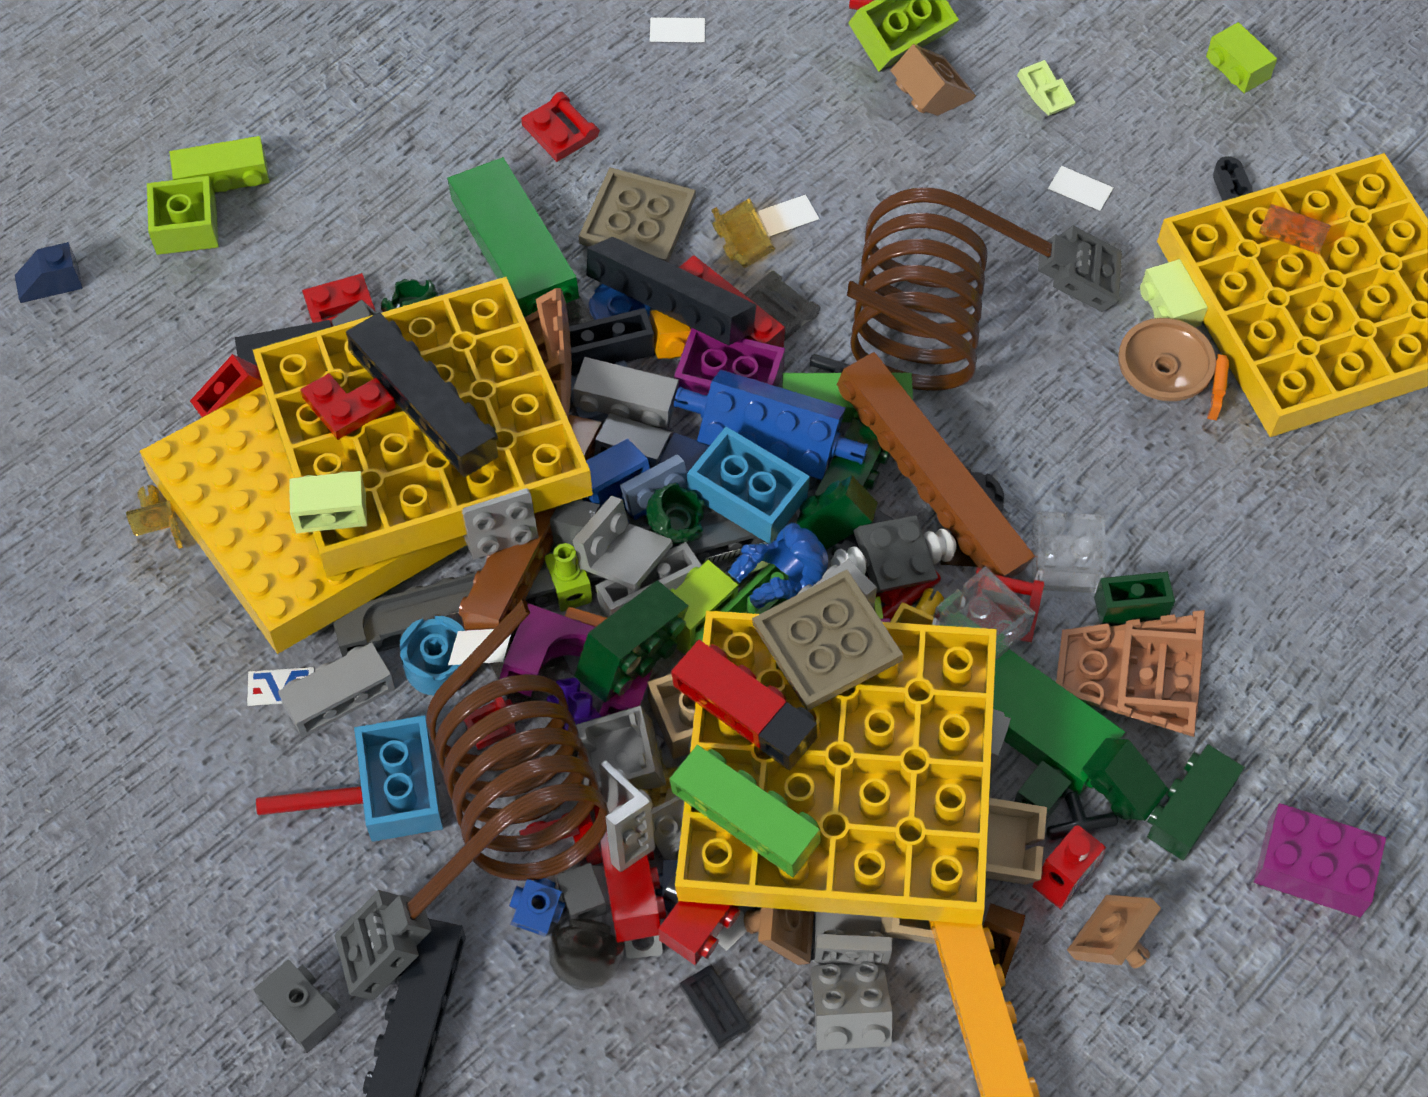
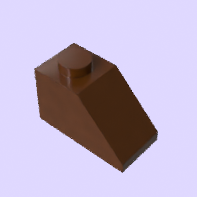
[983,903,1026,990]

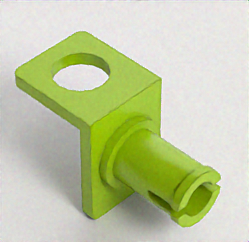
[545,543,592,612]

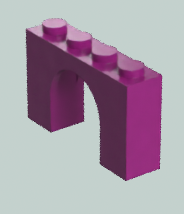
[499,603,652,717]

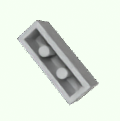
[573,357,679,429]
[595,542,702,618]
[278,642,395,738]

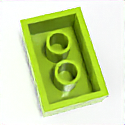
[848,0,959,72]

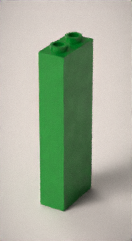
[447,157,579,318]
[942,611,1125,795]

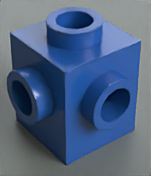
[509,878,565,937]

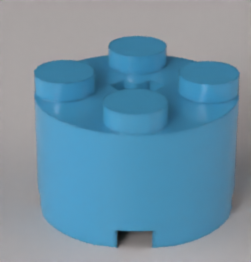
[400,616,467,696]

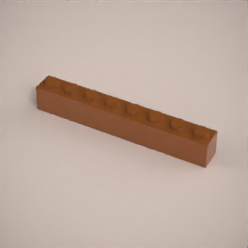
[836,352,1035,578]
[459,415,602,631]

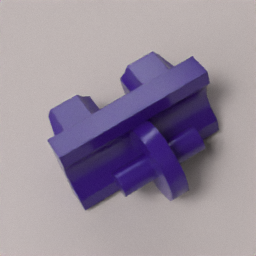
[547,678,602,730]

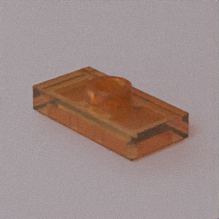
[1259,204,1331,255]

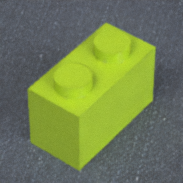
[1206,22,1277,94]

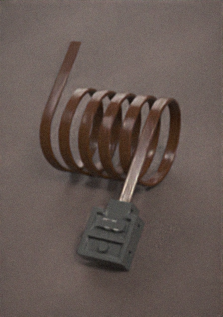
[847,187,1122,391]
[334,599,610,1000]

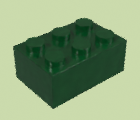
[574,580,689,703]

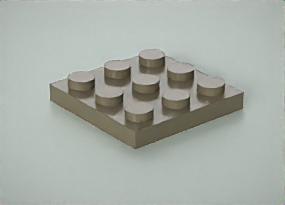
[579,167,696,262]
[752,569,903,711]

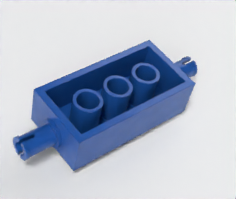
[673,370,868,480]

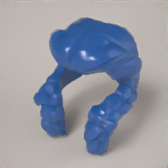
[728,523,828,609]

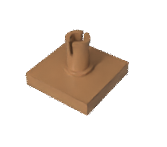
[1067,895,1161,968]
[744,907,814,965]

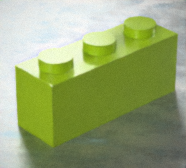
[169,136,270,192]

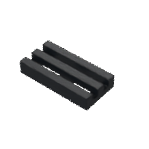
[680,964,751,1049]

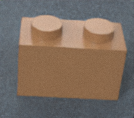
[890,44,976,116]

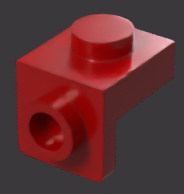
[463,696,516,750]

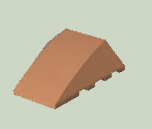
[524,288,572,418]
[1056,610,1205,737]

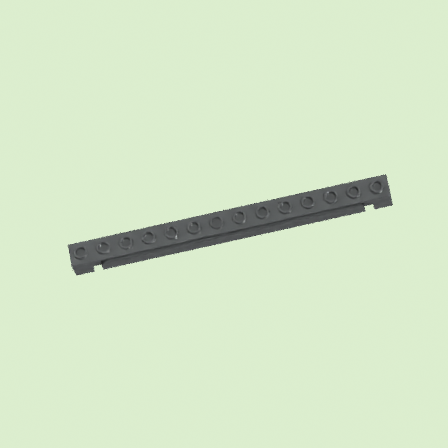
[333,508,798,657]

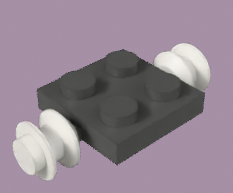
[831,515,956,594]

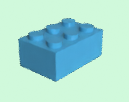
[687,427,810,544]
[354,715,443,842]

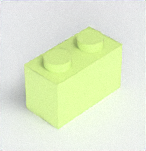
[1140,259,1208,327]
[289,471,367,533]

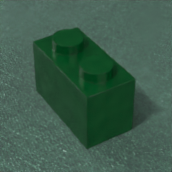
[796,475,878,550]
[1094,571,1175,626]
[1082,738,1169,821]

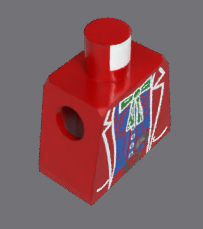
[1032,825,1106,910]

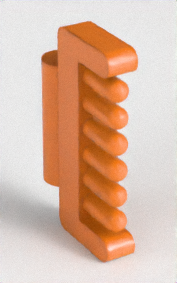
[1207,354,1229,420]

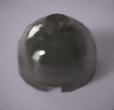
[549,918,625,990]

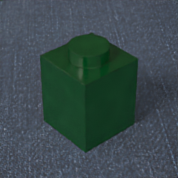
[1014,761,1072,820]

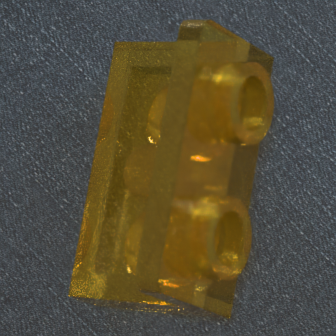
[711,198,776,269]

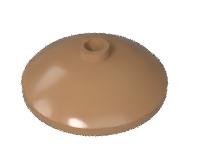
[1118,318,1216,401]

